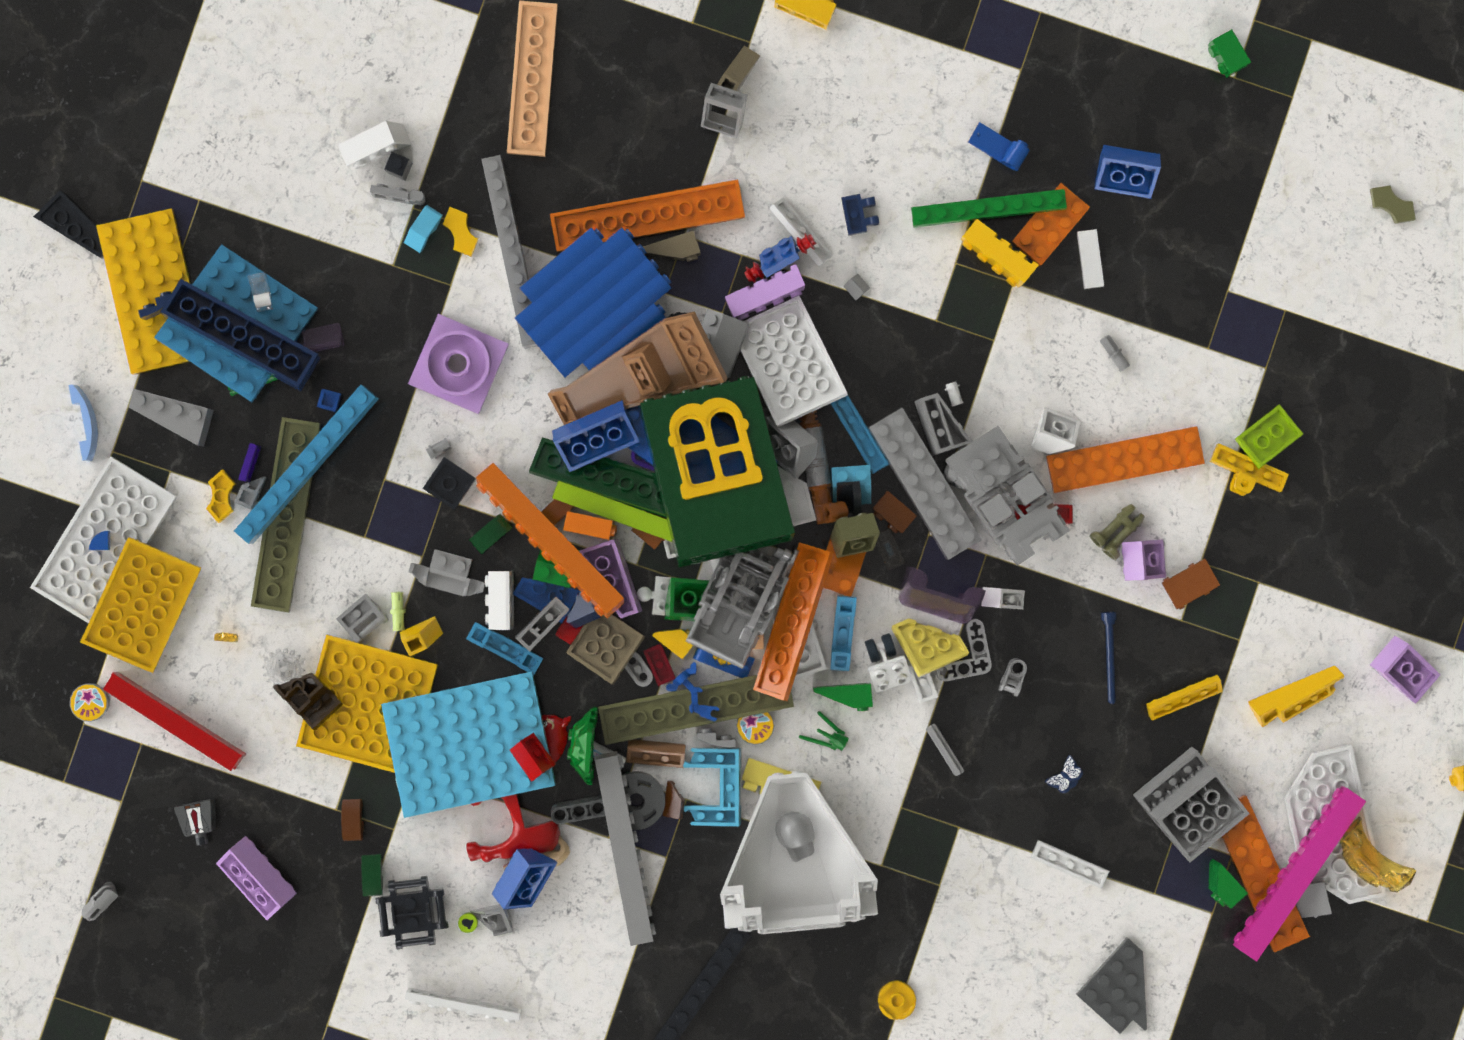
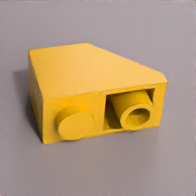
[400,616,443,657]

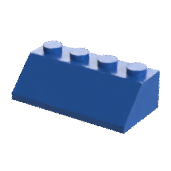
[552,400,640,472]

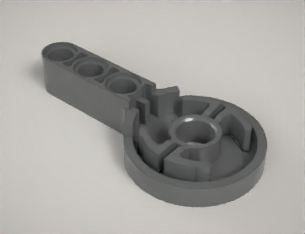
[551,771,665,830]

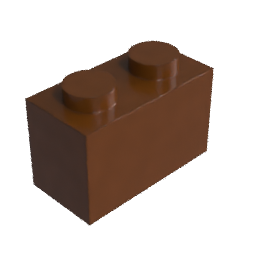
[872,491,917,534]

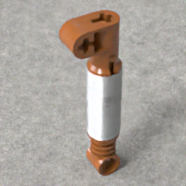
[799,410,848,525]

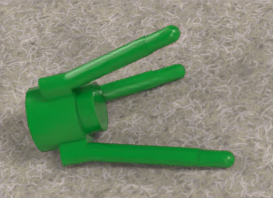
[799,711,849,751]

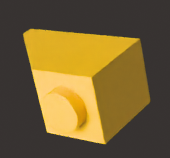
[652,629,693,659]

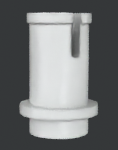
[945,381,963,407]

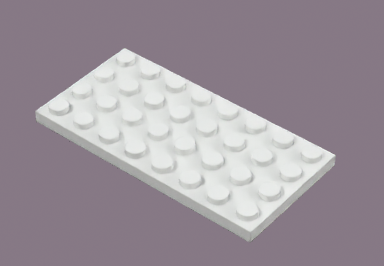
[30,456,178,623]

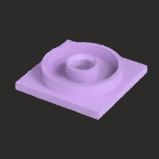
[408,314,509,414]

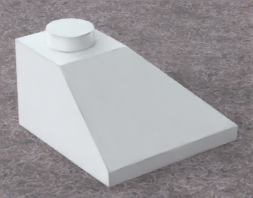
[1031,408,1081,454]

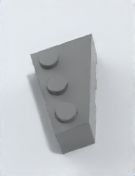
[914,393,973,456]

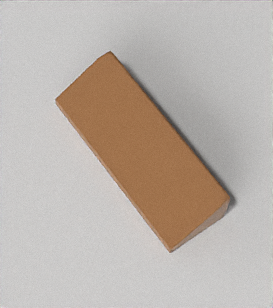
[626,739,686,768]

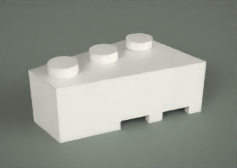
[339,121,411,169]

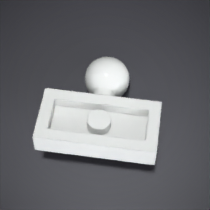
[637,576,672,615]

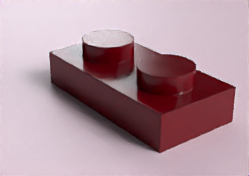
[643,643,676,686]

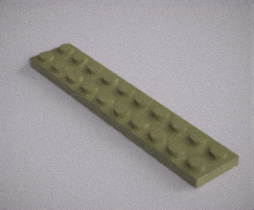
[251,417,321,613]
[598,675,794,745]

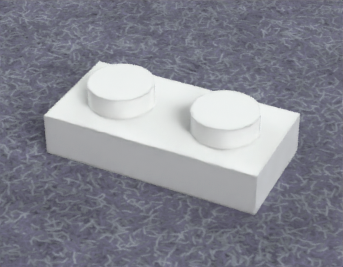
[908,665,938,703]

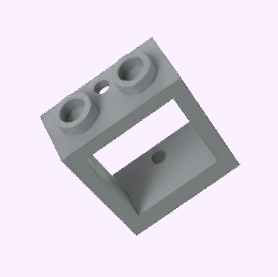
[701,83,748,138]

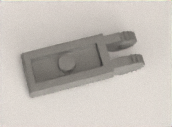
[370,184,426,205]

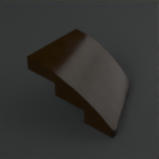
[273,673,343,730]

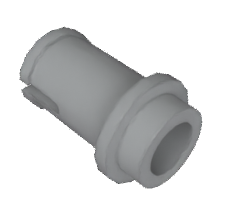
[426,438,452,459]

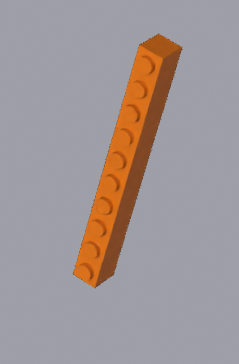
[476,463,624,619]

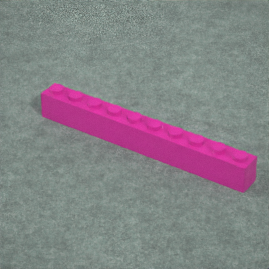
[1233,786,1366,962]

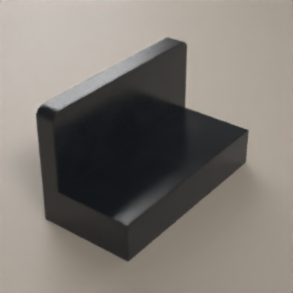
[836,481,862,517]

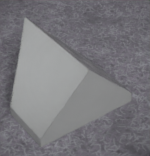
[470,904,513,936]

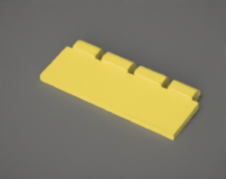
[741,758,821,794]

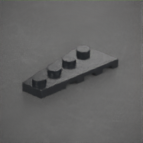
[33,190,104,259]

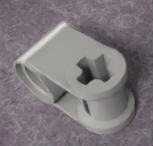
[998,658,1027,697]

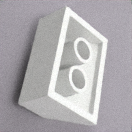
[485,571,514,630]

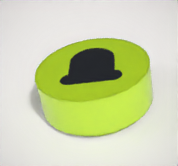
[458,912,478,933]

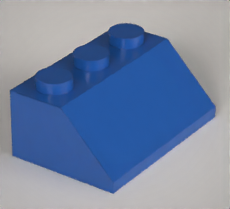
[1094,145,1161,199]
[492,849,557,909]

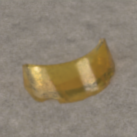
[1340,816,1416,892]

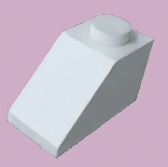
[981,587,1025,610]

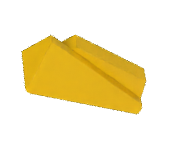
[1248,666,1344,727]

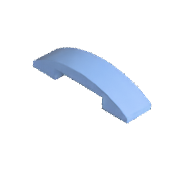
[69,384,98,462]

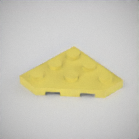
[891,618,969,677]

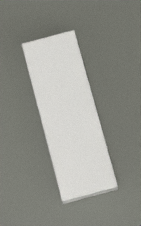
[1077,229,1104,289]

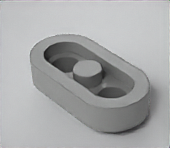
[625,652,653,687]

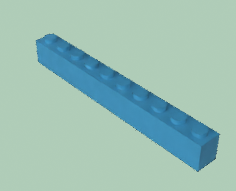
[234,385,379,544]

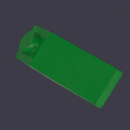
[813,683,873,711]

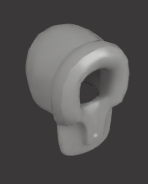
[775,812,815,862]

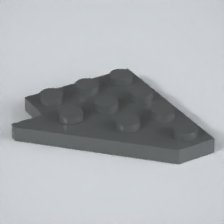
[1076,937,1147,1034]

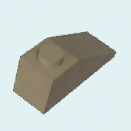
[643,230,701,262]

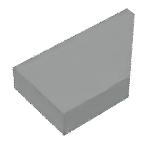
[234,476,267,510]

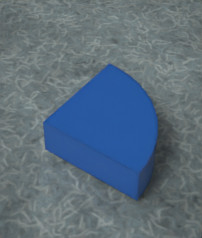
[89,531,110,550]

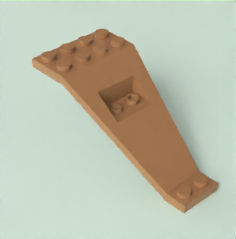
[548,311,728,425]

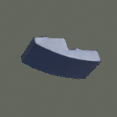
[138,291,172,320]

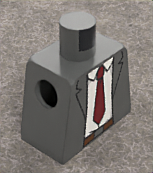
[174,798,216,846]

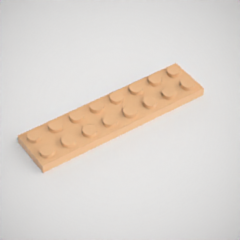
[507,1,558,157]

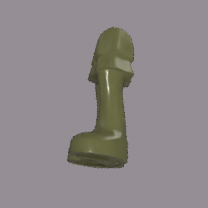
[1089,504,1145,561]

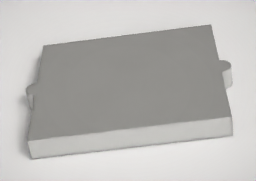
[1296,881,1332,918]

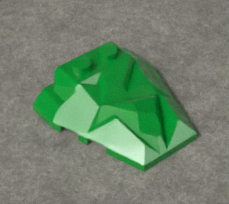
[567,706,598,785]

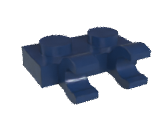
[841,194,879,236]

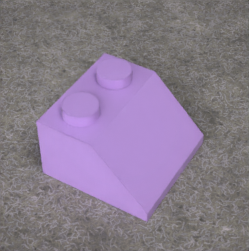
[1122,539,1166,581]

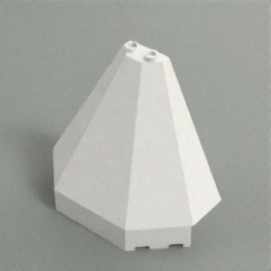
[720,771,878,934]

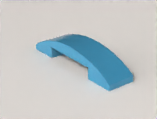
[830,595,857,671]
[466,622,543,675]

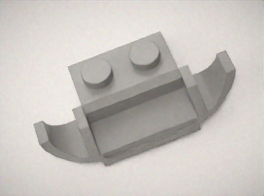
[409,549,485,596]

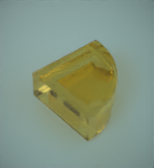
[214,632,238,642]

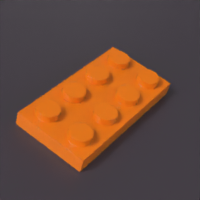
[1011,183,1090,266]

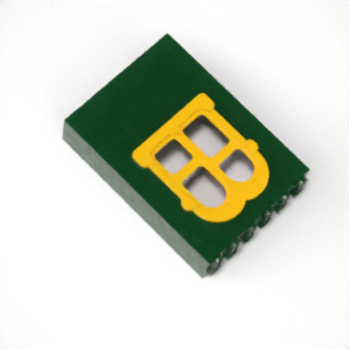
[640,376,795,568]

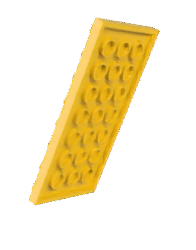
[96,208,191,375]

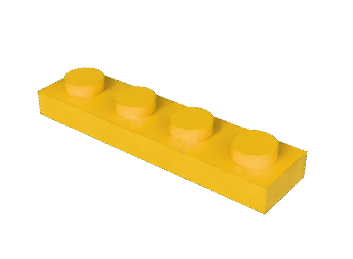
[1146,675,1223,721]

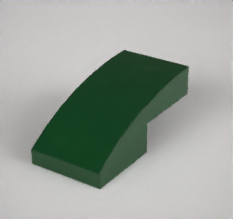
[469,514,512,555]
[361,854,383,897]

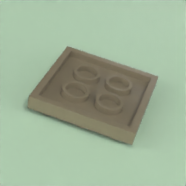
[566,614,645,685]

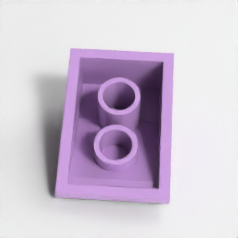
[1370,636,1441,704]

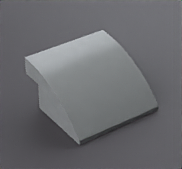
[1133,747,1250,862]

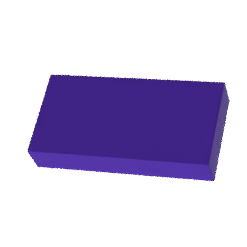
[238,443,261,482]

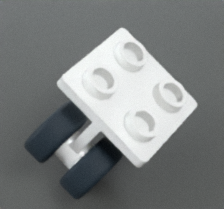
[865,633,912,693]

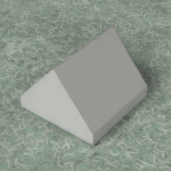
[843,274,870,300]

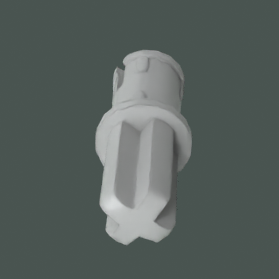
[1100,335,1130,372]

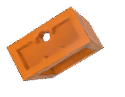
[563,511,617,540]

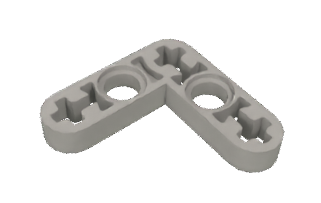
[936,619,991,681]

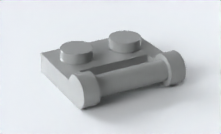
[336,594,389,643]

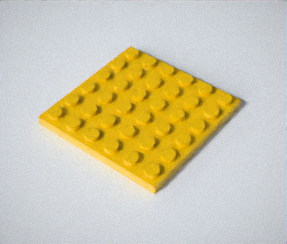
[296,634,438,773]

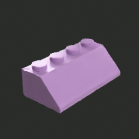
[216,836,297,920]

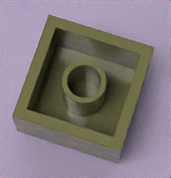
[830,513,880,558]

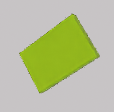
[1235,404,1303,469]

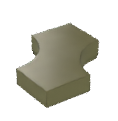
[1370,185,1416,224]

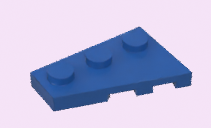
[513,577,580,623]

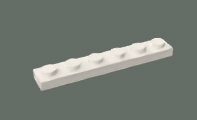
[405,988,522,1023]

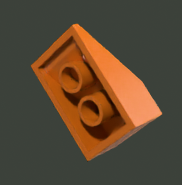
[823,539,866,597]

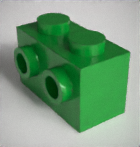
[1208,29,1251,78]

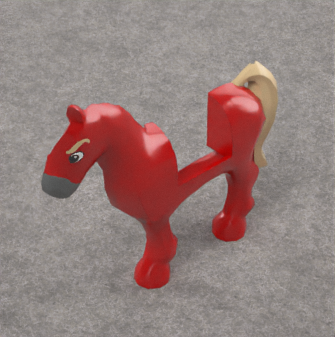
[466,715,572,870]

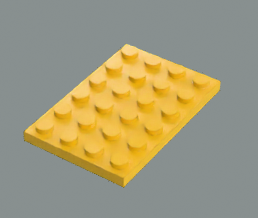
[80,536,201,673]

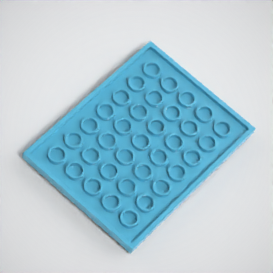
[381,671,556,818]

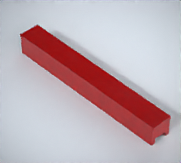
[103,672,246,771]

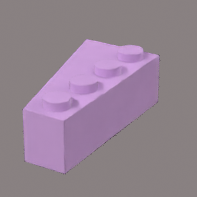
[725,264,805,320]

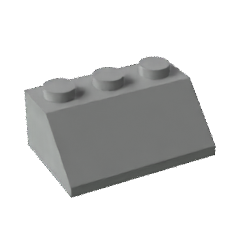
[702,309,750,378]
[765,415,819,479]

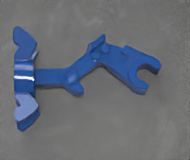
[666,662,719,722]

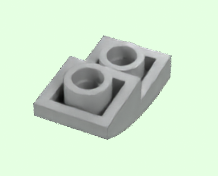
[697,728,736,747]

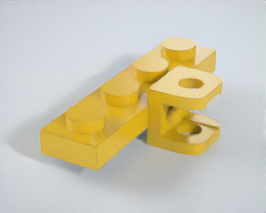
[1209,443,1289,496]

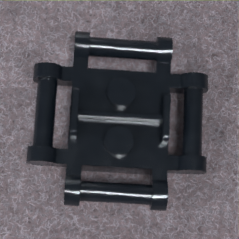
[375,876,449,950]

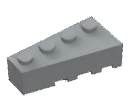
[129,389,214,447]

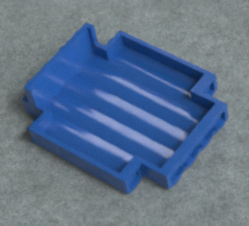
[514,228,672,378]

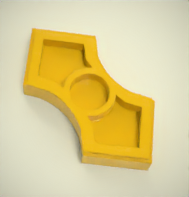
[443,207,479,257]
[206,469,236,523]

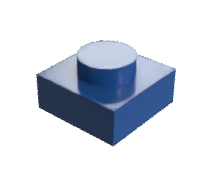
[317,389,342,412]

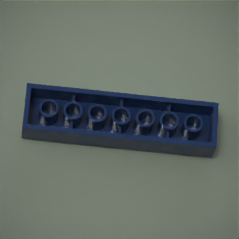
[161,279,320,391]

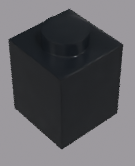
[384,152,413,181]

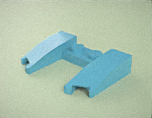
[683,748,741,827]

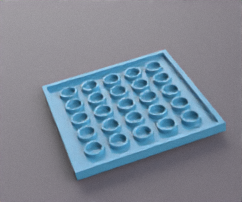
[154,244,318,402]

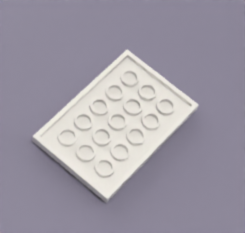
[740,296,848,427]

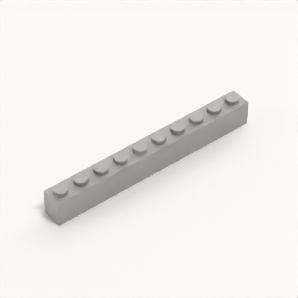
[482,155,537,349]
[594,751,656,946]

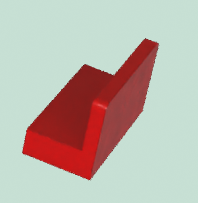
[510,732,556,781]

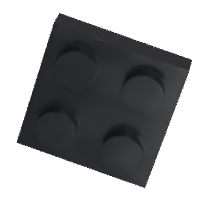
[422,457,476,510]

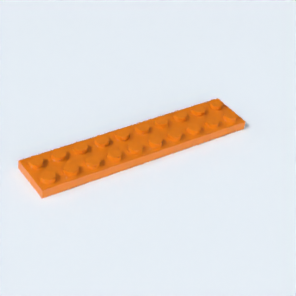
[550,179,745,252]

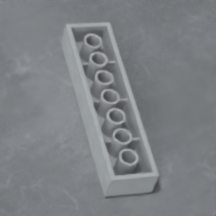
[868,408,981,560]

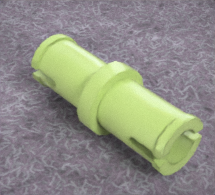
[390,592,406,631]

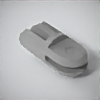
[82,882,118,921]

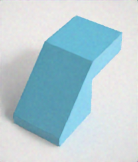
[404,205,443,253]

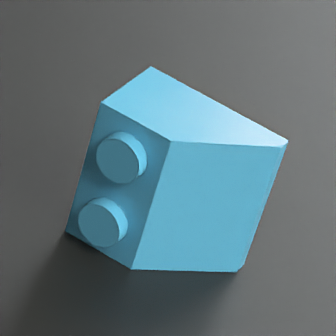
[830,465,871,505]

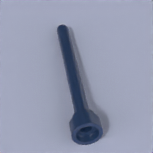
[1101,612,1117,704]

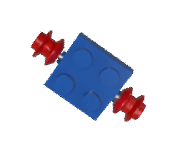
[744,232,816,283]

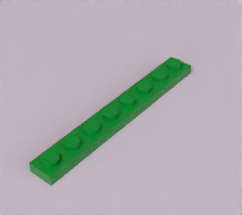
[911,189,1067,228]

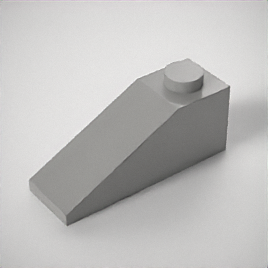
[515,597,570,652]

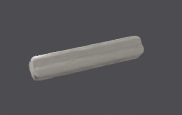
[926,724,964,776]

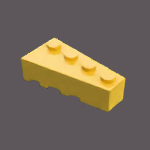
[960,219,1039,288]

